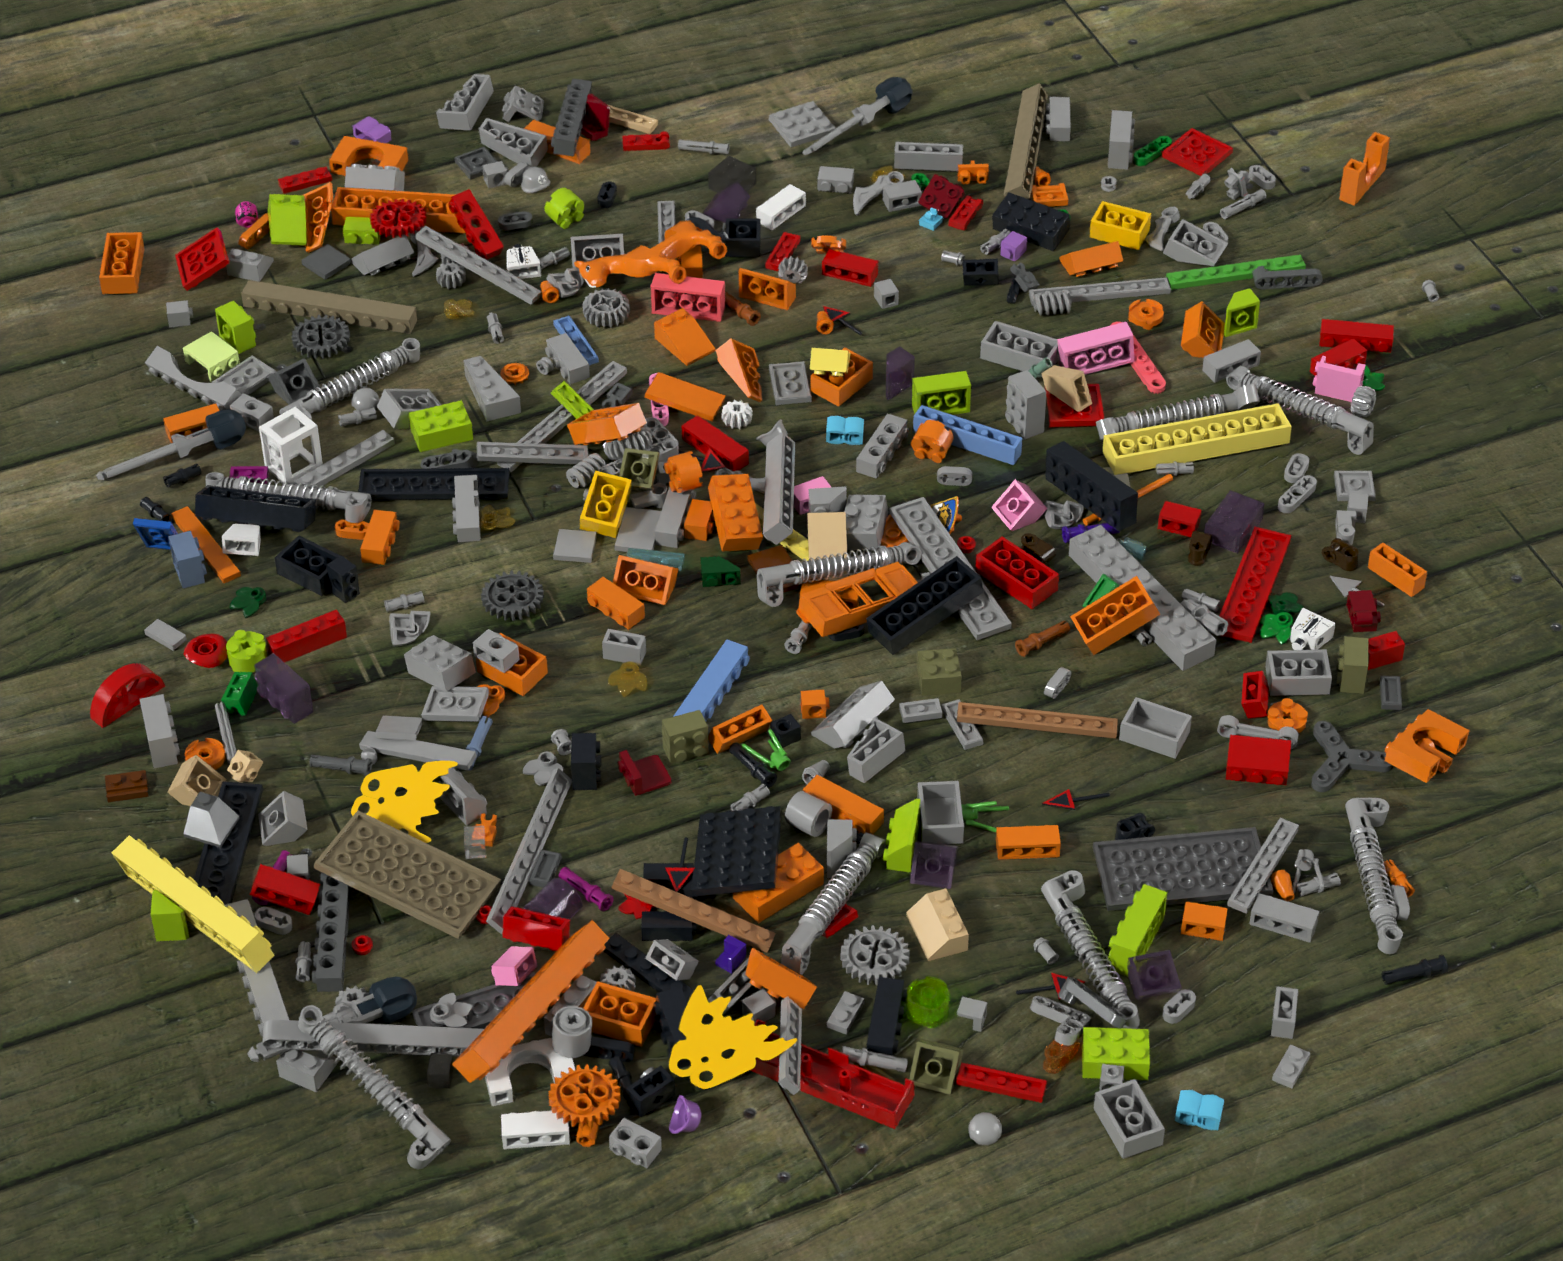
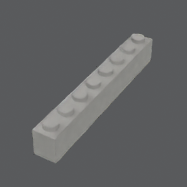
[763,431,795,545]
[224,899,289,1037]

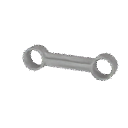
[1217,715,1299,749]

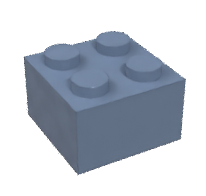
[168,531,207,588]

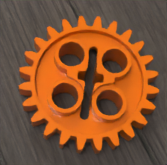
[548,1064,620,1128]

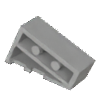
[452,475,481,542]
[847,717,906,783]

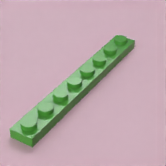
[1166,255,1306,290]

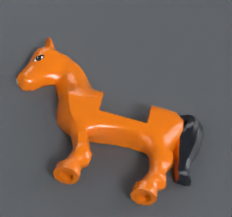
[574,217,729,288]

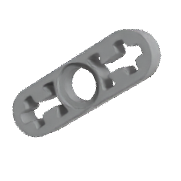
[1278,475,1317,513]

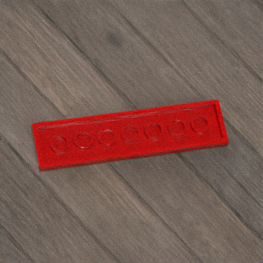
[1219,527,1291,643]

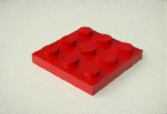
[1162,128,1233,176]
[175,227,229,291]
[1045,384,1104,427]

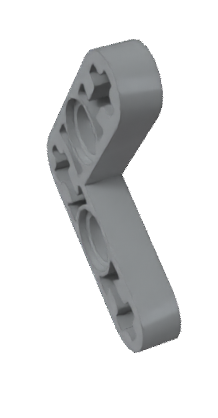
[1030,996,1091,1045]

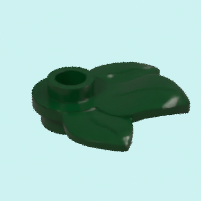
[230,587,266,618]
[1268,592,1305,615]

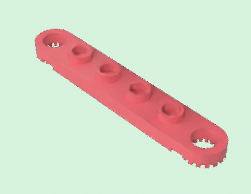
[1110,322,1166,394]

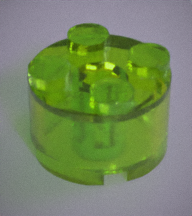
[906,976,950,1028]

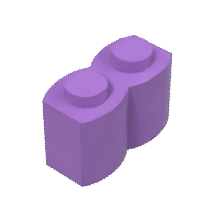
[353,117,391,143]

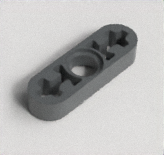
[420,450,474,469]

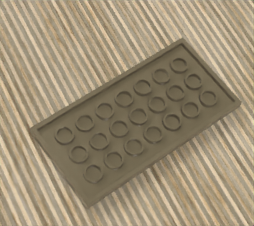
[314,811,501,939]

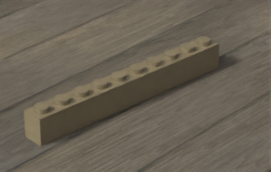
[1004,83,1048,199]
[241,280,417,334]

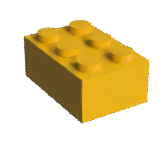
[1090,201,1151,250]
[580,471,632,538]

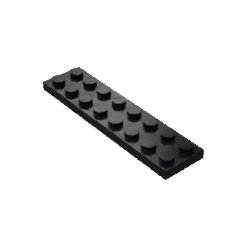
[358,468,510,500]
[194,781,263,905]

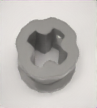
[551,729,572,755]

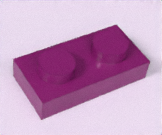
[229,466,269,484]

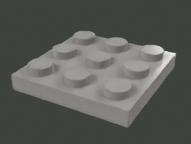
[769,101,836,147]

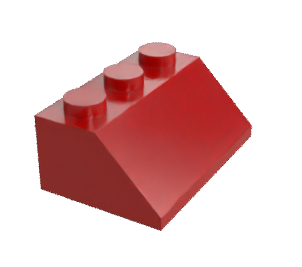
[1225,735,1291,785]

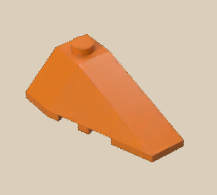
[303,182,333,253]
[716,339,762,402]

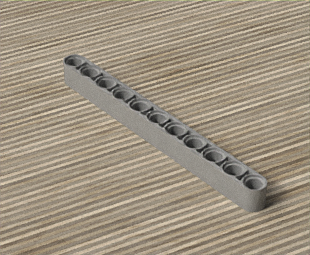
[262,1020,484,1056]

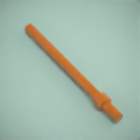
[1083,474,1173,526]

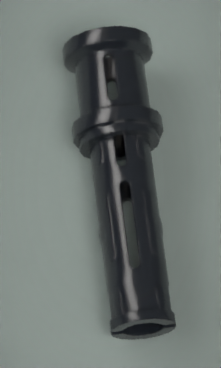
[729,742,777,788]
[1382,954,1448,985]

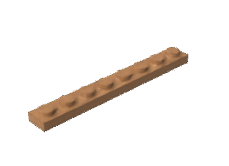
[957,702,1118,738]
[612,869,776,953]

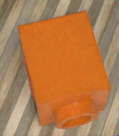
[801,690,830,719]

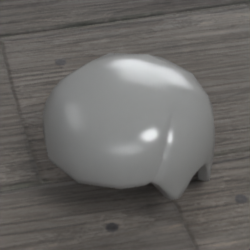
[352,387,380,411]
[968,1112,1002,1146]

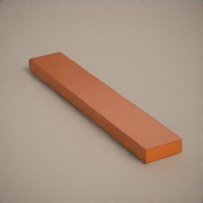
[171,506,241,583]

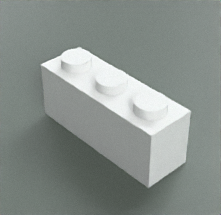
[756,184,806,230]
[501,1111,570,1149]

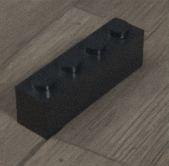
[866,977,908,1056]

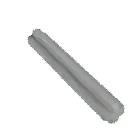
[215,702,236,764]

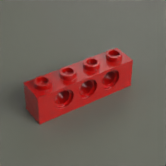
[448,189,504,260]

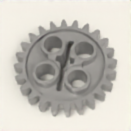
[841,925,909,985]

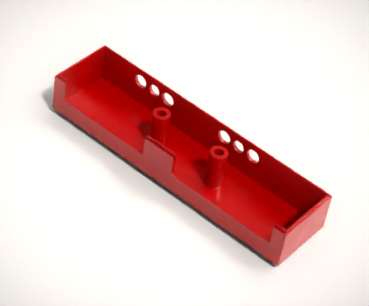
[750,1019,914,1129]

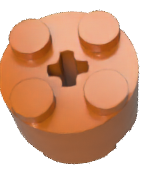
[911,420,954,463]
[664,451,703,493]

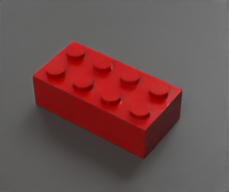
[975,536,1059,609]

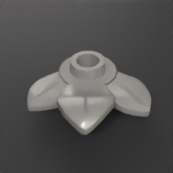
[523,751,563,786]
[430,993,472,1028]

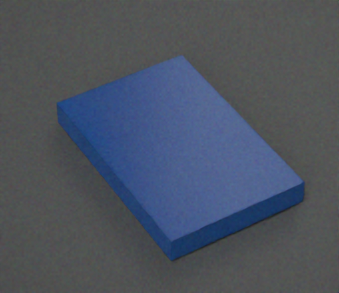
[133,518,178,550]

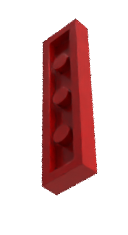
[956,1062,1047,1103]

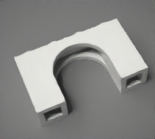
[485,1037,575,1106]

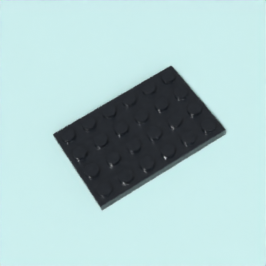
[691,806,782,897]

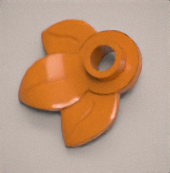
[477,684,505,717]

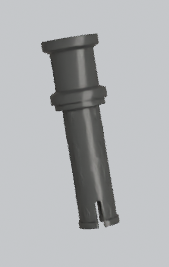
[309,754,372,776]

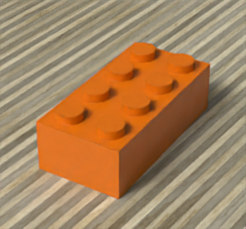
[99,232,145,294]
[567,403,647,445]
[708,474,763,551]
[1070,576,1161,655]
[733,843,824,924]

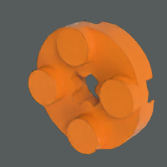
[811,236,846,254]
[1128,299,1164,330]
[1267,698,1308,733]
[185,738,226,770]

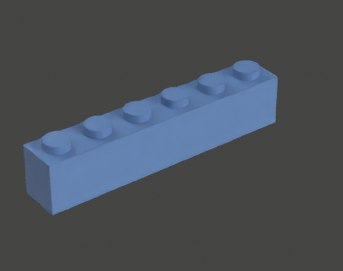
[913,405,1022,465]
[673,640,750,721]

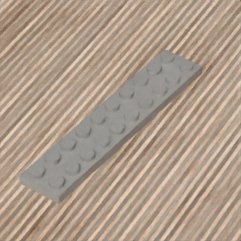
[890,497,1012,640]

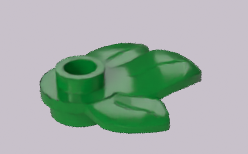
[1362,366,1385,391]
[1259,612,1293,645]

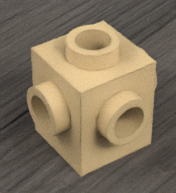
[227,750,263,783]

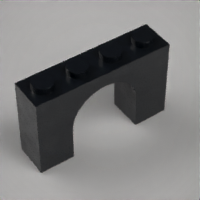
[641,863,698,941]

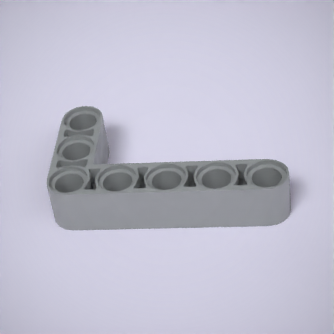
[598,417,679,476]

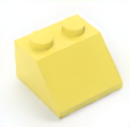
[810,348,851,376]

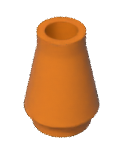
[1034,166,1051,186]
[540,281,559,303]
[816,311,834,334]
[1270,870,1295,901]

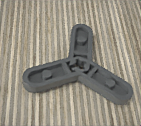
[1311,721,1393,792]

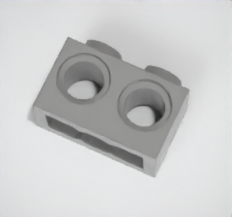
[609,1118,662,1168]

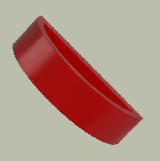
[90,663,165,728]

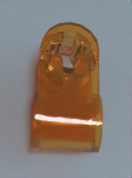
[1043,1039,1080,1074]

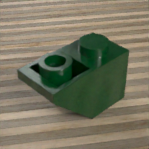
[700,556,741,587]

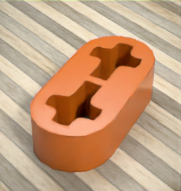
[335,520,369,540]

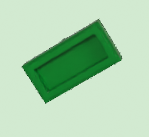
[1082,574,1120,608]

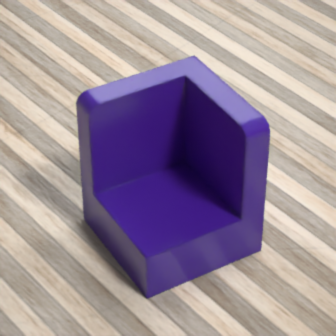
[715,935,746,974]

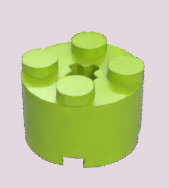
[545,188,584,229]
[226,630,268,673]

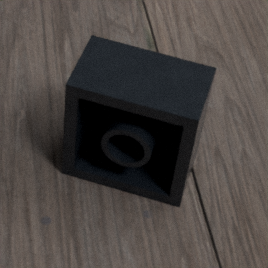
[725,218,761,257]
[571,733,602,790]

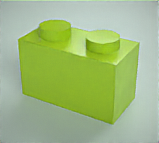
[343,217,381,245]

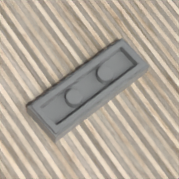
[941,699,983,750]

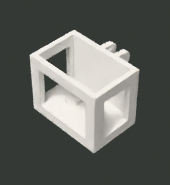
[259,407,323,486]

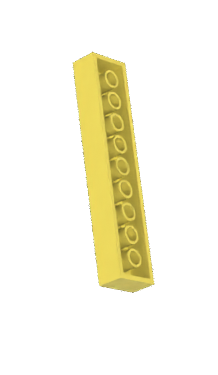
[1103,403,1292,475]
[111,835,274,973]

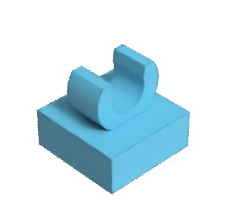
[919,207,943,231]

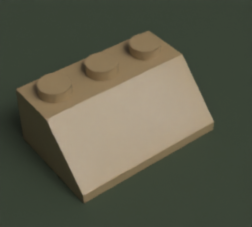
[906,888,969,961]

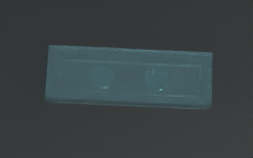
[627,548,685,572]

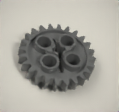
[292,315,350,359]
[481,570,544,621]

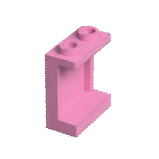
[1313,356,1365,402]

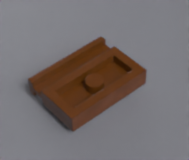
[105,770,149,803]

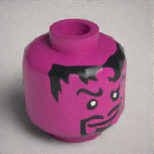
[235,201,258,228]

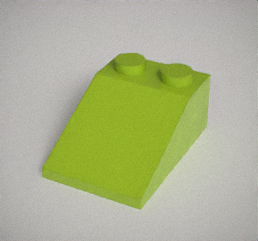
[268,194,306,245]

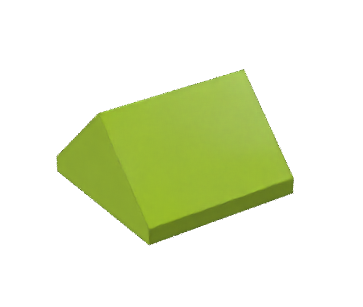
[151,889,189,942]

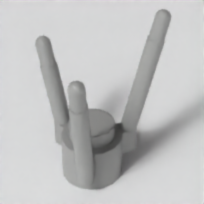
[1292,849,1325,893]

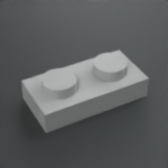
[899,698,942,723]
[827,991,864,1035]
[1272,1044,1310,1089]

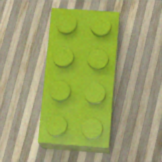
[1108,884,1167,978]

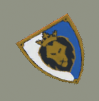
[930,496,962,534]

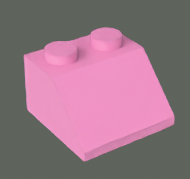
[991,480,1047,531]

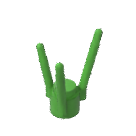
[742,729,791,771]
[961,801,1009,832]

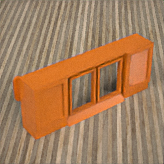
[796,562,918,637]

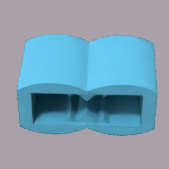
[826,416,864,445]
[1175,1090,1224,1130]

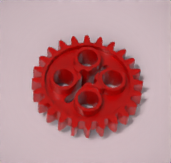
[370,199,427,238]

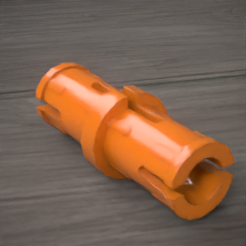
[1383,859,1415,897]

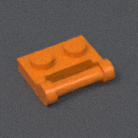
[1031,183,1068,207]

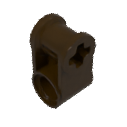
[1188,531,1212,566]
[1021,533,1056,565]
[1321,538,1359,571]

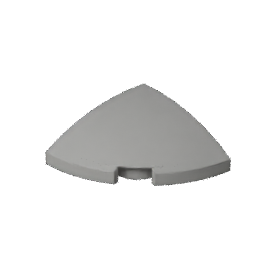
[546,268,584,297]
[1044,500,1084,529]
[389,611,430,646]

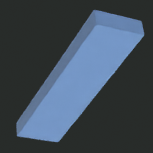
[553,316,599,365]

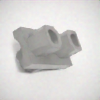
[1224,168,1251,200]

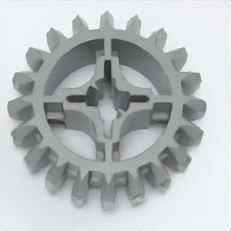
[582,288,630,328]
[603,427,653,460]

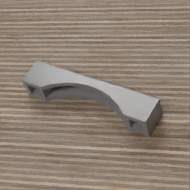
[145,346,242,411]

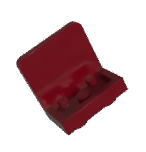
[581,93,610,141]
[918,174,965,219]
[617,750,672,796]

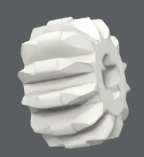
[722,399,752,429]

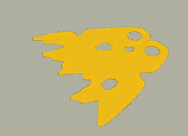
[351,761,458,843]
[669,985,798,1089]

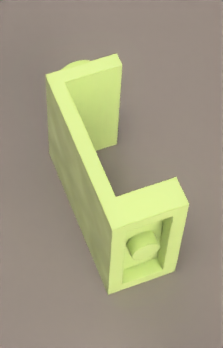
[183,331,240,382]

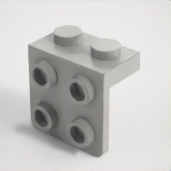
[502,85,544,122]

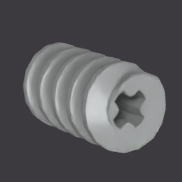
[1033,291,1071,316]
[566,453,607,488]

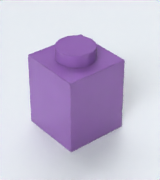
[1000,231,1027,262]

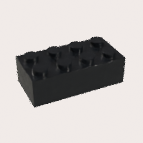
[992,192,1070,252]

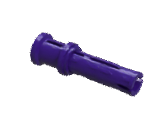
[1062,523,1120,543]

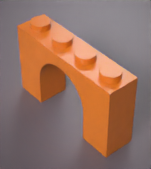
[1339,132,1390,206]
[329,136,408,176]
[1384,709,1470,783]

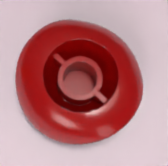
[183,633,228,668]

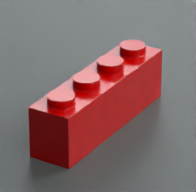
[1319,319,1394,353]
[681,415,749,471]
[266,609,347,666]

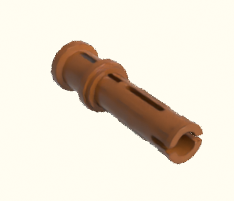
[725,290,761,326]
[1015,620,1070,657]

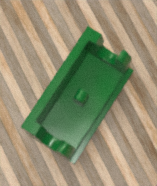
[221,672,259,716]

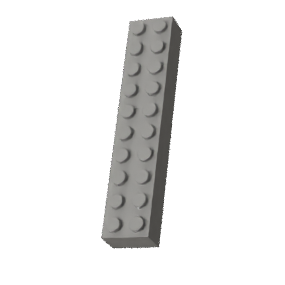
[1069,525,1216,671]

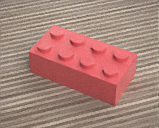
[651,273,725,322]

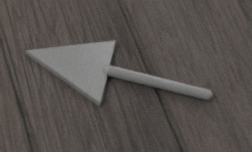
[1330,576,1384,607]

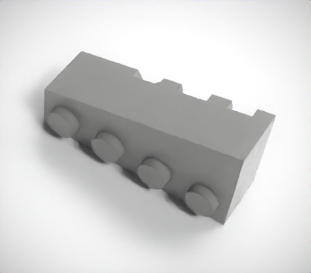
[436,74,493,131]
[479,118,548,167]
[464,356,521,422]

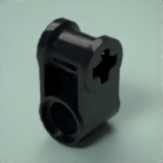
[1115,813,1155,840]

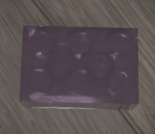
[1205,490,1264,553]
[255,653,313,724]

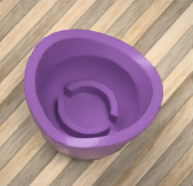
[669,1095,701,1134]

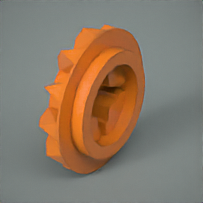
[500,363,529,385]

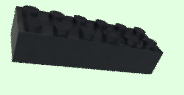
[1045,441,1138,531]
[195,485,316,532]
[866,556,983,655]

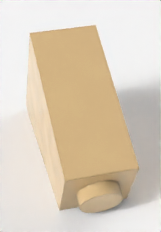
[1041,365,1092,412]

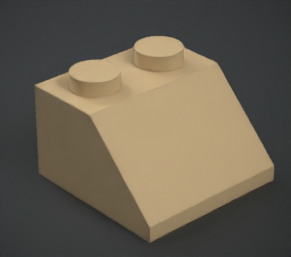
[167,755,226,806]

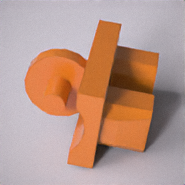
[957,160,989,184]

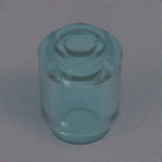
[1119,537,1147,560]

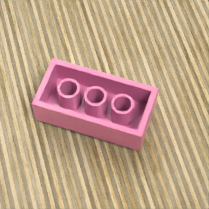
[1057,322,1134,375]

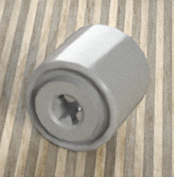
[785,791,832,837]
[552,1006,592,1058]

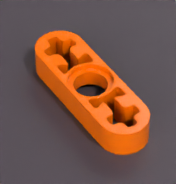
[239,213,270,250]

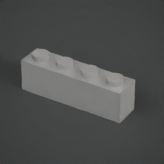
[894,142,963,171]
[655,486,697,548]

